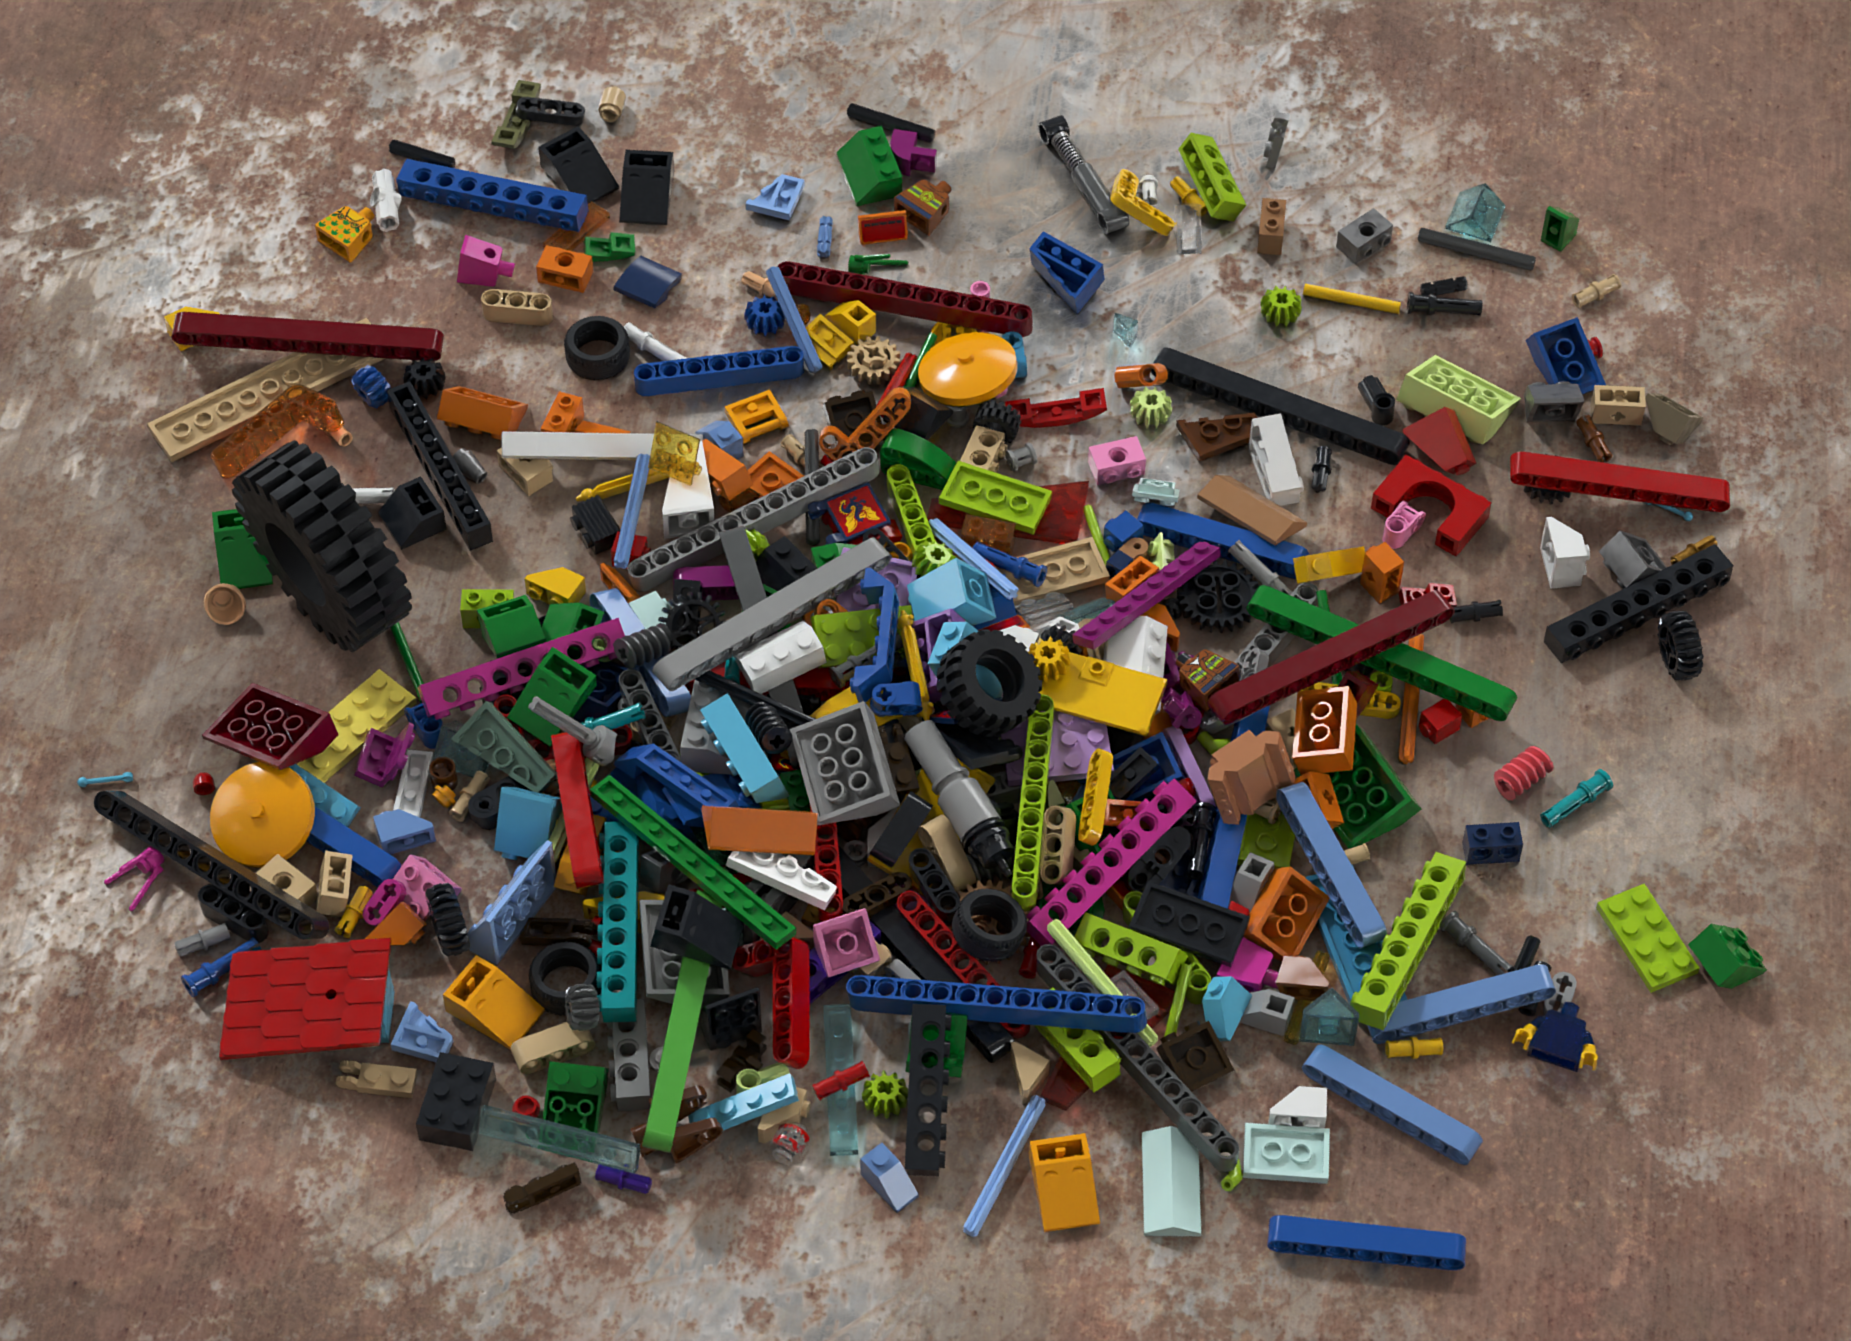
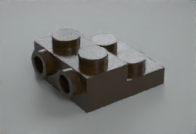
[823,390,886,443]
[1156,1020,1234,1092]

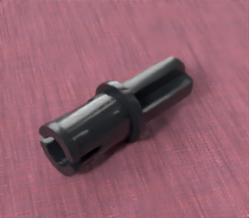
[1311,446,1332,493]

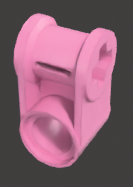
[1382,501,1426,549]

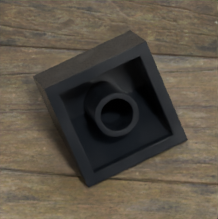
[756,536,817,591]

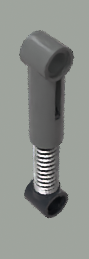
[1038,115,1129,234]

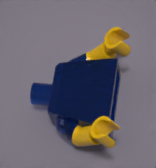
[1512,1002,1598,1073]

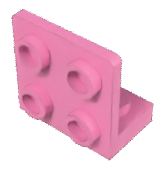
[388,854,462,922]

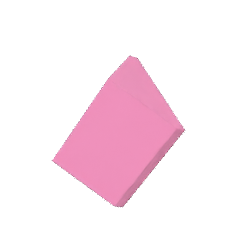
[813,908,880,977]

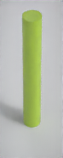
[1082,505,1110,566]
[1164,963,1192,1037]

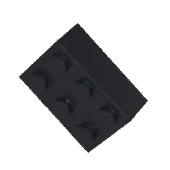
[416,1052,496,1151]

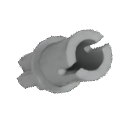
[175,923,231,957]

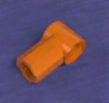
[1114,363,1168,388]

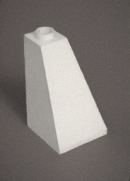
[662,441,714,539]

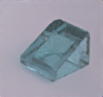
[1113,313,1138,348]

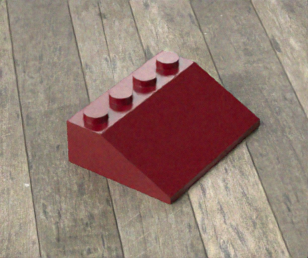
[202,682,339,770]

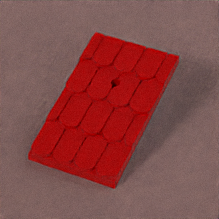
[219,938,395,1060]

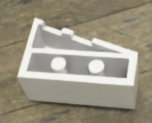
[1249,413,1304,506]

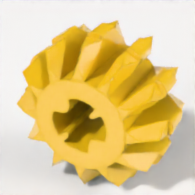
[1028,636,1071,682]

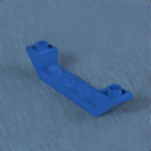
[850,568,900,703]
[614,744,740,811]

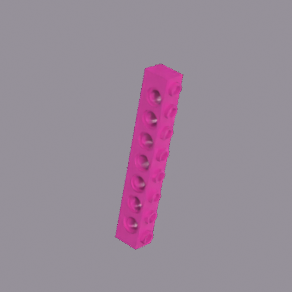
[418,618,625,720]
[1026,778,1197,946]

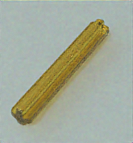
[1284,950,1330,1045]

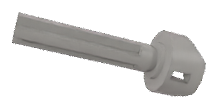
[528,696,618,766]

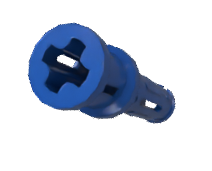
[973,542,1047,587]
[181,937,262,997]

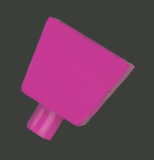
[457,235,515,287]
[1216,937,1279,993]

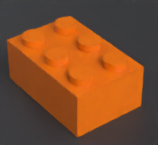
[1292,686,1357,775]

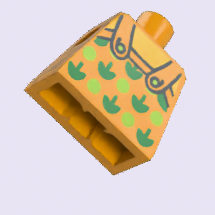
[315,206,375,263]

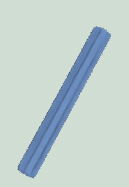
[766,266,822,373]

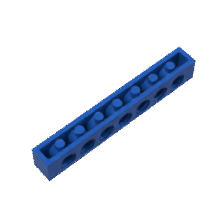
[396,159,589,232]

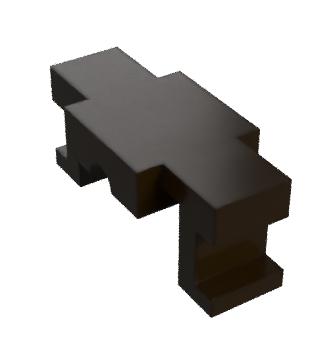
[716,1029,767,1093]

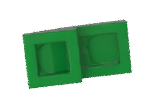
[583,232,636,262]

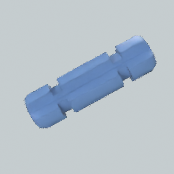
[817,216,833,258]

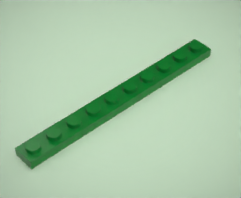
[590,775,796,950]

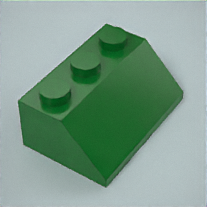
[836,126,902,206]

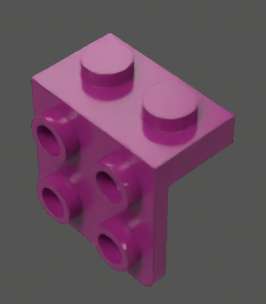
[354,722,415,788]

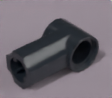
[1358,375,1395,425]

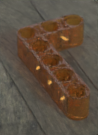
[211,384,344,479]

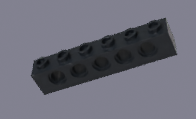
[905,1004,951,1177]

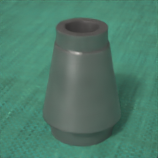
[453,448,488,484]

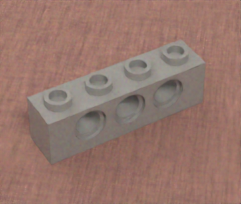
[607,999,651,1112]

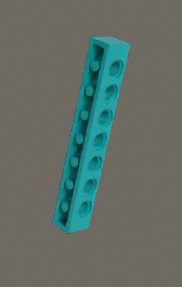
[597,821,639,1023]

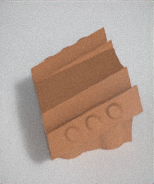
[1207,730,1295,825]

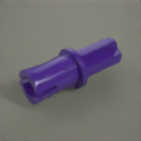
[595,1163,652,1194]

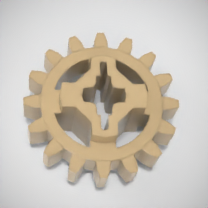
[847,336,900,385]

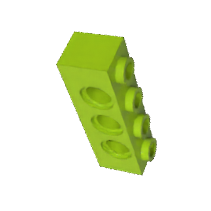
[1178,133,1246,222]
[1074,912,1188,986]
[1026,987,1121,1093]

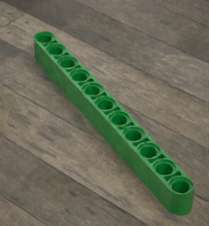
[1246,585,1517,721]

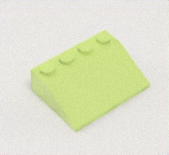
[1396,355,1521,444]

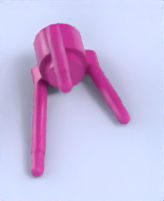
[104,846,165,911]

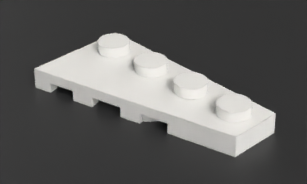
[726,851,837,910]

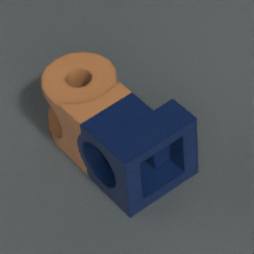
[1106,537,1148,579]

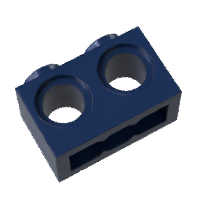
[1462,822,1523,865]

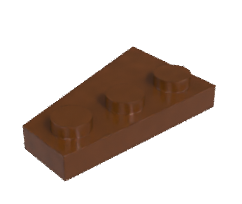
[1176,413,1258,462]

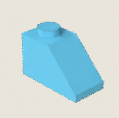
[1202,976,1252,1041]

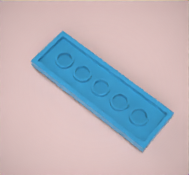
[1305,865,1408,1012]

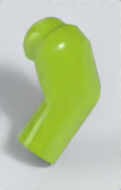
[1197,731,1231,755]
[1221,1159,1243,1191]

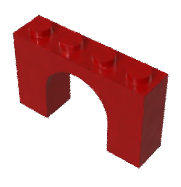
[1371,455,1492,557]

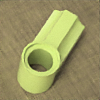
[736,1062,789,1094]

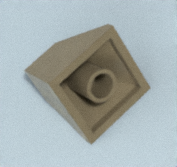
[1645,393,1703,446]

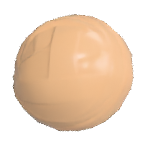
[204,583,246,625]

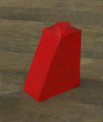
[1402,407,1477,475]

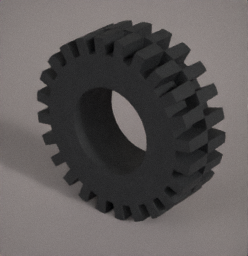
[232,440,412,652]

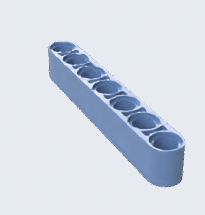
[589,588,691,717]
[1276,782,1387,948]
[1367,964,1556,1044]
[1302,1044,1483,1165]

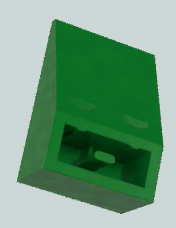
[212,509,273,589]
[507,647,597,747]
[539,1061,609,1152]

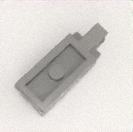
[1263,111,1290,168]

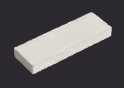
[393,749,434,817]

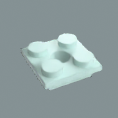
[1132,478,1180,506]

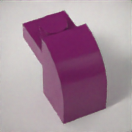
[891,129,937,176]

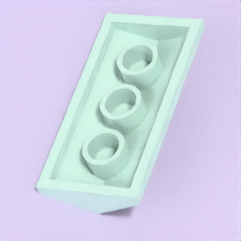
[1142,1126,1201,1236]

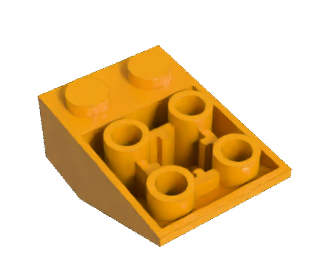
[443,955,545,1050]
[1029,1133,1100,1232]

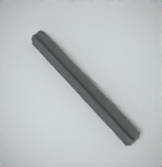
[1418,228,1536,270]
[805,429,820,545]

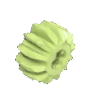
[1130,386,1172,429]

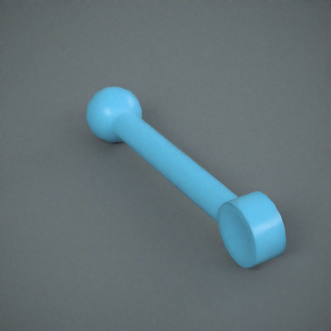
[1646,503,1693,521]
[77,772,133,787]

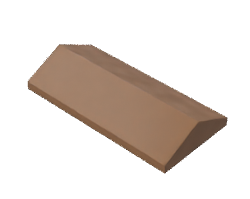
[1197,475,1307,545]

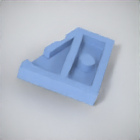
[745,174,805,220]
[391,1001,453,1062]

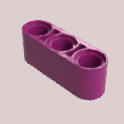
[673,566,739,601]

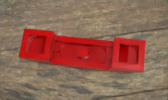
[1005,388,1107,428]

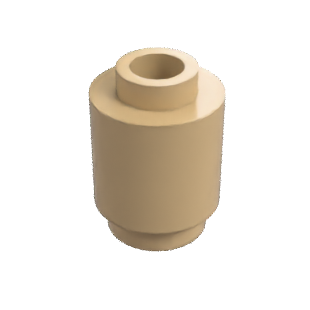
[598,87,626,122]

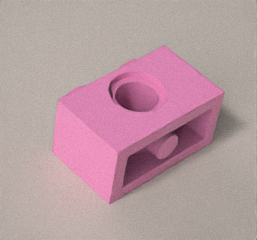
[1088,436,1146,485]

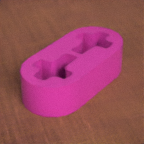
[363,879,406,927]

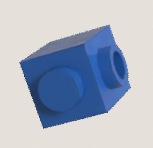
[1104,511,1144,552]

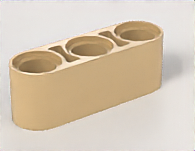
[481,289,553,326]
[1040,805,1076,886]
[918,815,976,894]
[510,1022,595,1074]

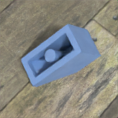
[695,421,744,459]
[373,809,436,855]
[860,1143,919,1213]

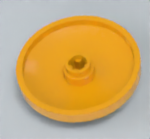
[918,332,1018,406]
[210,762,315,868]

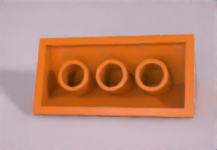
[701,805,818,855]

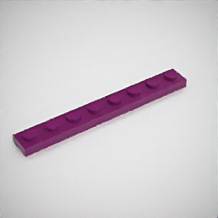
[1072,542,1221,650]

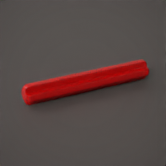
[876,352,917,418]

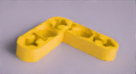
[1110,169,1175,236]

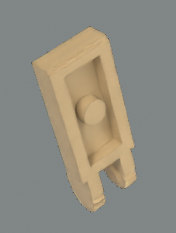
[335,1060,418,1098]

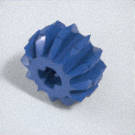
[744,294,786,337]
[351,365,391,409]

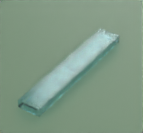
[823,1004,858,1156]
[479,1105,641,1174]

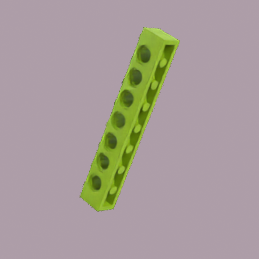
[1350,852,1466,1031]

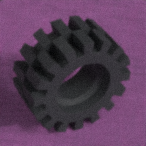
[973,400,1021,444]

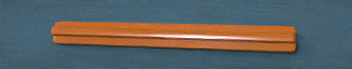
[1398,634,1424,765]

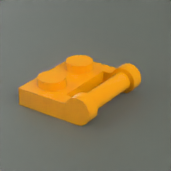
[724,389,789,444]

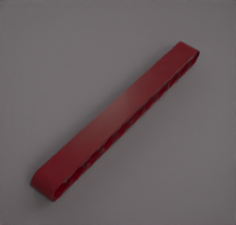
[777,261,1033,337]
[171,312,444,361]
[1208,590,1455,725]

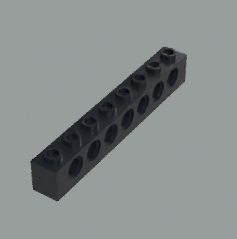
[387,381,493,551]
[1544,544,1734,664]

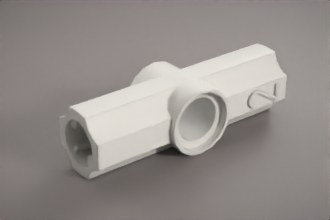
[370,169,401,232]

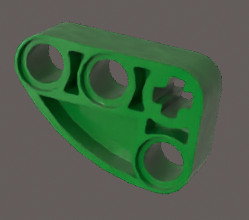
[880,428,956,490]

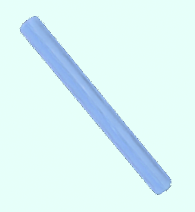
[928,518,1019,600]
[963,1095,1046,1237]

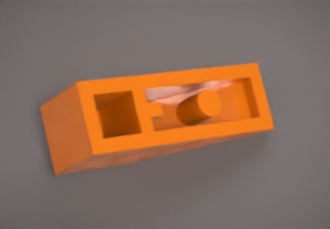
[702,439,753,501]

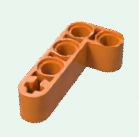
[819,387,911,461]

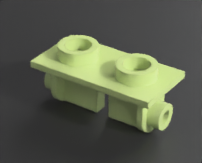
[1148,532,1175,571]

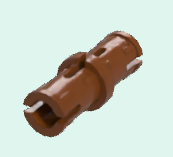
[1576,415,1613,463]

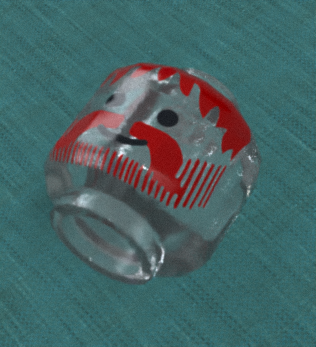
[769,1122,811,1166]

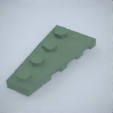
[451,701,557,793]

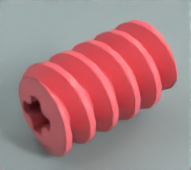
[1494,746,1554,801]

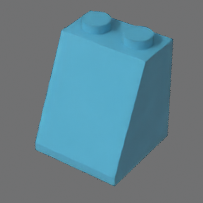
[907,558,996,626]
[927,622,1003,699]
[494,787,563,860]

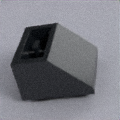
[378,476,447,550]

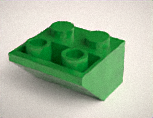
[477,595,546,659]
[541,603,604,666]
[1688,924,1767,989]

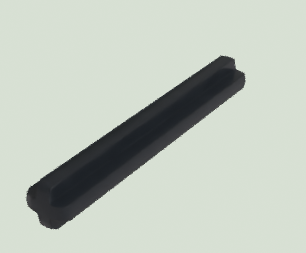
[847,103,935,143]

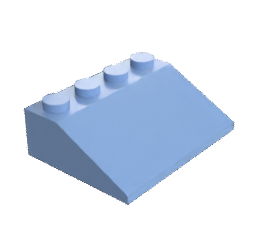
[468,840,556,965]

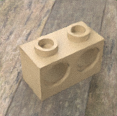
[960,425,1008,473]

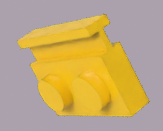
[806,314,855,370]

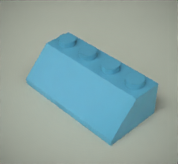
[700,693,789,803]

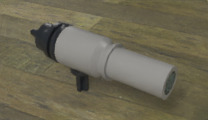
[904,720,1014,879]

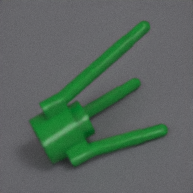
[848,254,908,275]

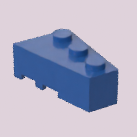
[1029,231,1105,314]

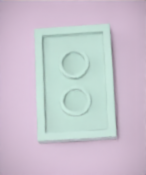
[1243,1123,1330,1184]

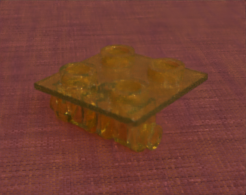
[648,421,702,486]

